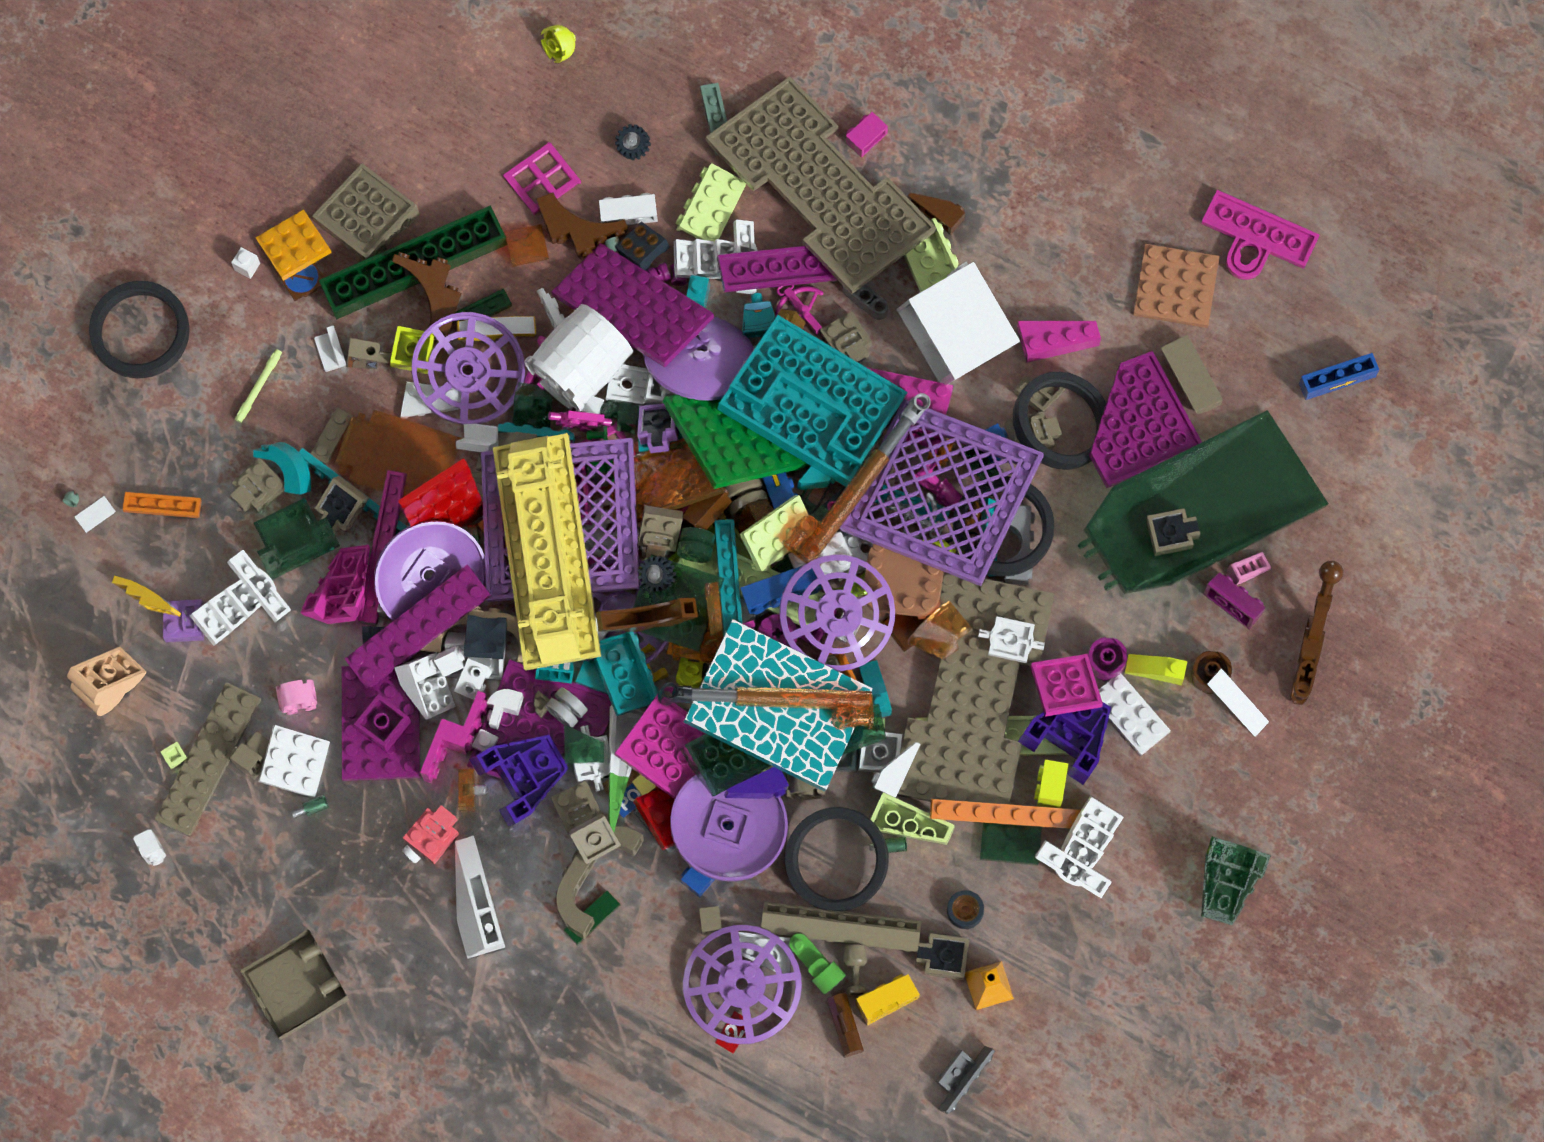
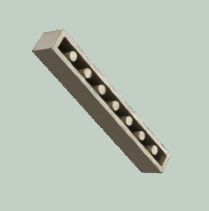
[761,902,921,952]

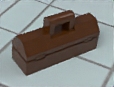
[827,993,864,1058]

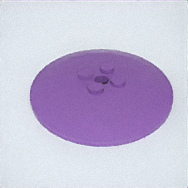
[643,317,754,400]
[374,520,486,621]
[670,766,788,881]

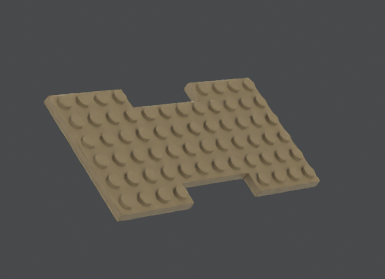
[705,77,936,294]
[897,572,1055,804]

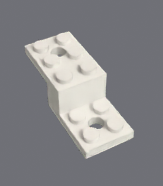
[605,364,676,406]
[788,532,873,581]

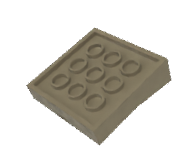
[312,163,420,261]
[240,929,349,1040]

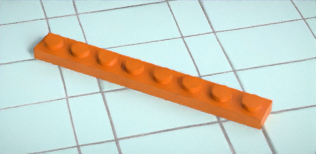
[930,799,1081,829]

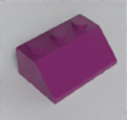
[1204,572,1266,630]

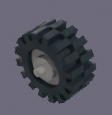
[615,124,651,160]
[638,556,676,592]

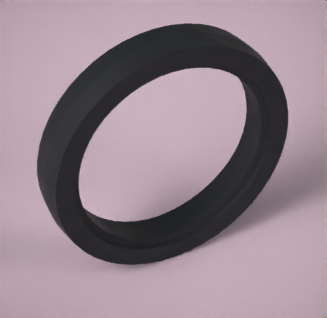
[89,281,190,379]
[1013,372,1106,470]
[953,476,1054,576]
[785,807,889,911]

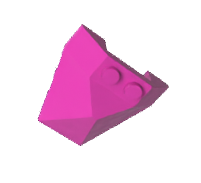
[300,545,370,624]

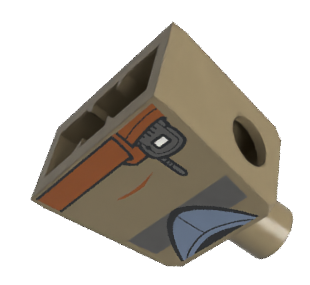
[347,338,391,369]

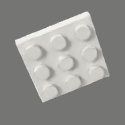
[258,725,330,798]

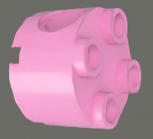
[276,680,317,715]

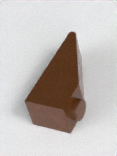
[908,192,965,235]

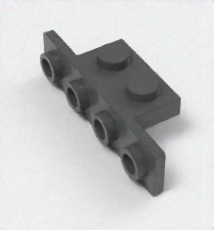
[936,1046,995,1114]

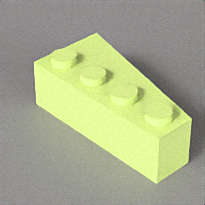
[871,792,955,845]

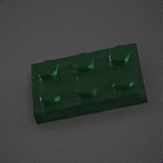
[980,822,1042,866]

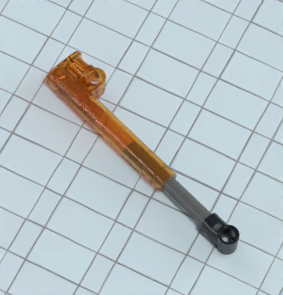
[658,682,874,730]

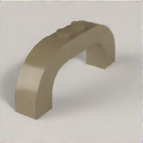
[557,826,644,939]

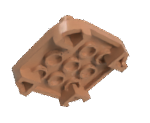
[863,543,944,619]

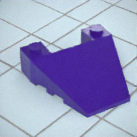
[1018,702,1111,785]
[469,735,569,827]

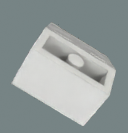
[395,652,456,719]

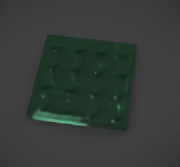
[633,554,724,652]

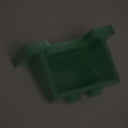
[254,498,340,580]

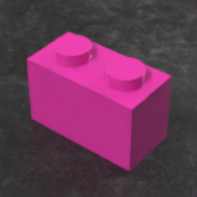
[846,112,888,158]

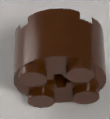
[1191,651,1232,694]

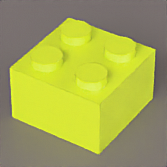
[390,326,435,374]
[1034,760,1068,808]

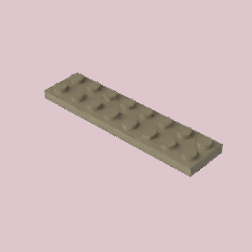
[155,682,261,837]

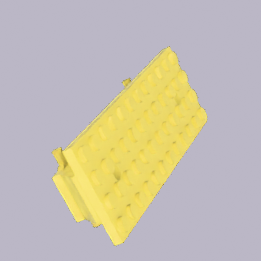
[493,433,601,671]

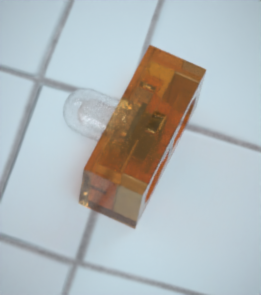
[458,769,488,811]

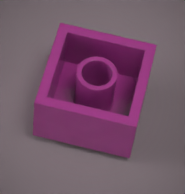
[354,694,411,752]

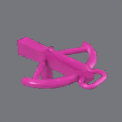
[775,285,823,335]

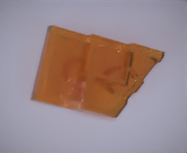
[907,601,972,659]

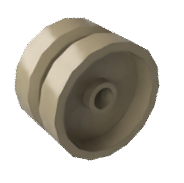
[725,479,769,519]

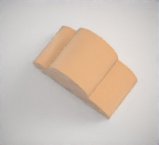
[67,647,147,716]

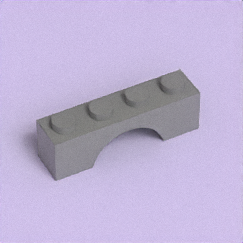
[1004,506,1035,585]

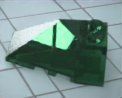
[1201,836,1271,925]

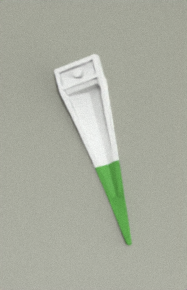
[608,705,648,832]

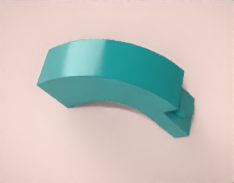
[253,442,311,495]

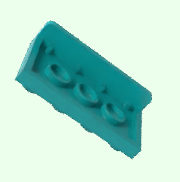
[593,632,659,716]

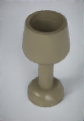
[843,945,867,995]

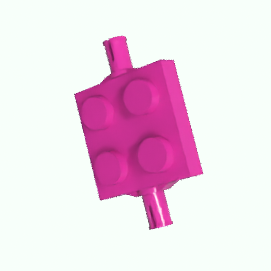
[548,411,612,432]

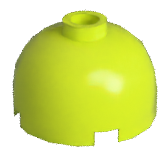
[541,25,576,63]

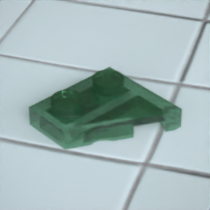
[564,726,604,764]

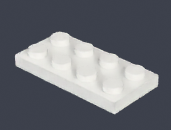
[1099,674,1171,756]

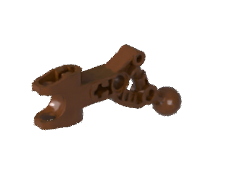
[1290,561,1344,705]

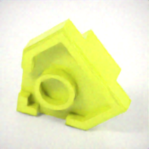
[676,658,706,688]

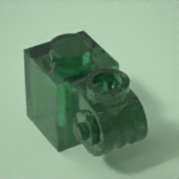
[600,400,640,434]

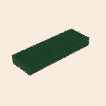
[455,288,512,321]
[564,890,621,945]

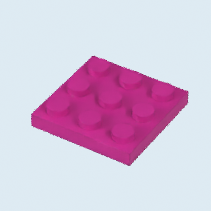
[1031,654,1103,717]

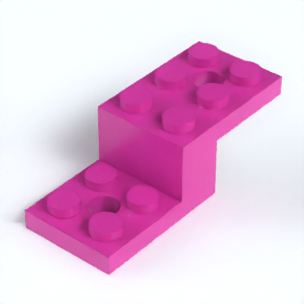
[420,691,489,783]

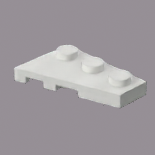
[401,382,461,419]
[732,932,792,974]

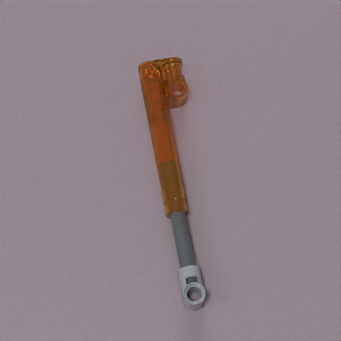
[782,393,930,563]

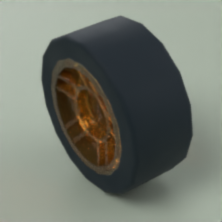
[947,890,984,929]

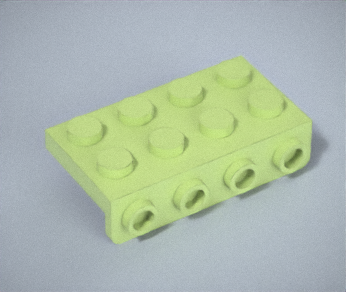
[675,163,746,241]
[904,218,958,292]
[740,495,817,572]

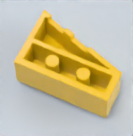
[856,974,920,1026]

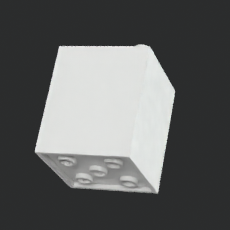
[896,262,1020,385]

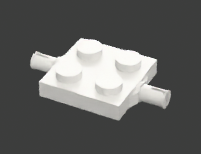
[537,288,565,329]
[978,617,1045,663]
[568,725,609,792]

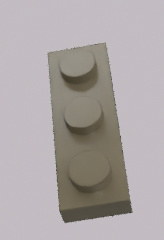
[310,408,354,466]

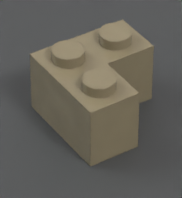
[230,732,269,780]

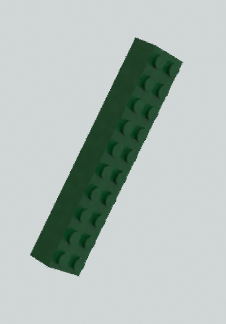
[319,205,508,320]

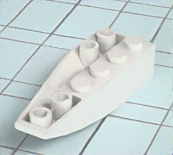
[455,836,505,959]

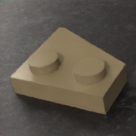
[1013,376,1065,412]

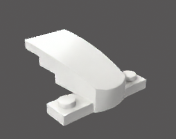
[674,220,758,294]
[190,550,291,646]
[1035,796,1124,898]

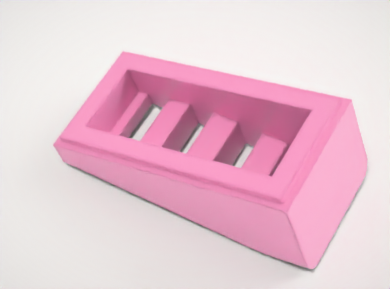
[1226,552,1271,585]

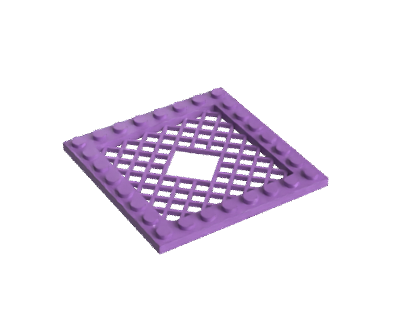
[840,399,1044,586]
[481,438,640,602]

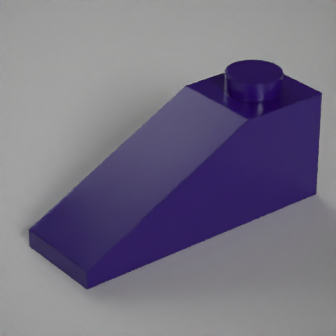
[724,767,789,799]

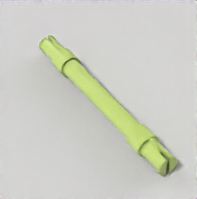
[235,349,282,423]

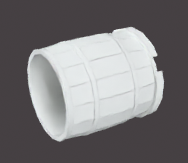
[524,304,633,412]

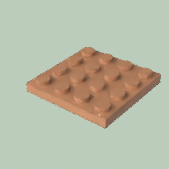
[1133,244,1219,328]

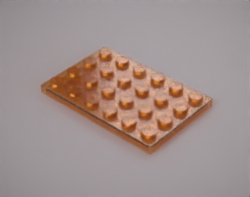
[608,438,724,529]

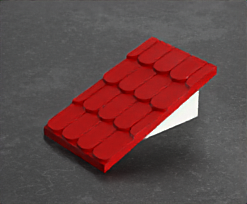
[398,458,483,528]

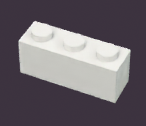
[599,193,658,225]

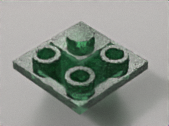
[513,382,553,429]

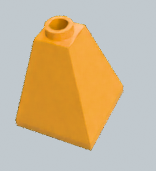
[965,961,1014,1010]

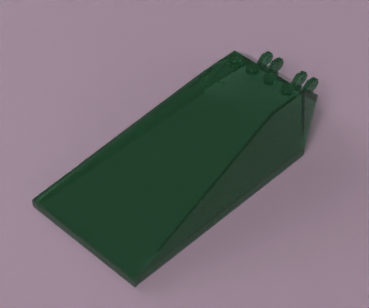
[1078,410,1329,594]

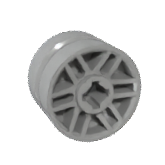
[545,687,588,729]

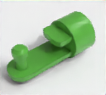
[789,933,846,995]

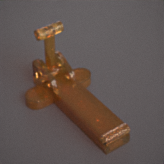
[672,582,723,663]

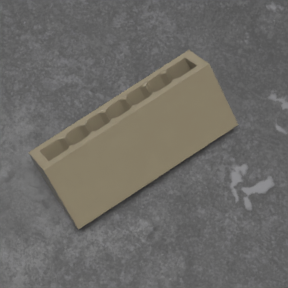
[1161,335,1223,414]

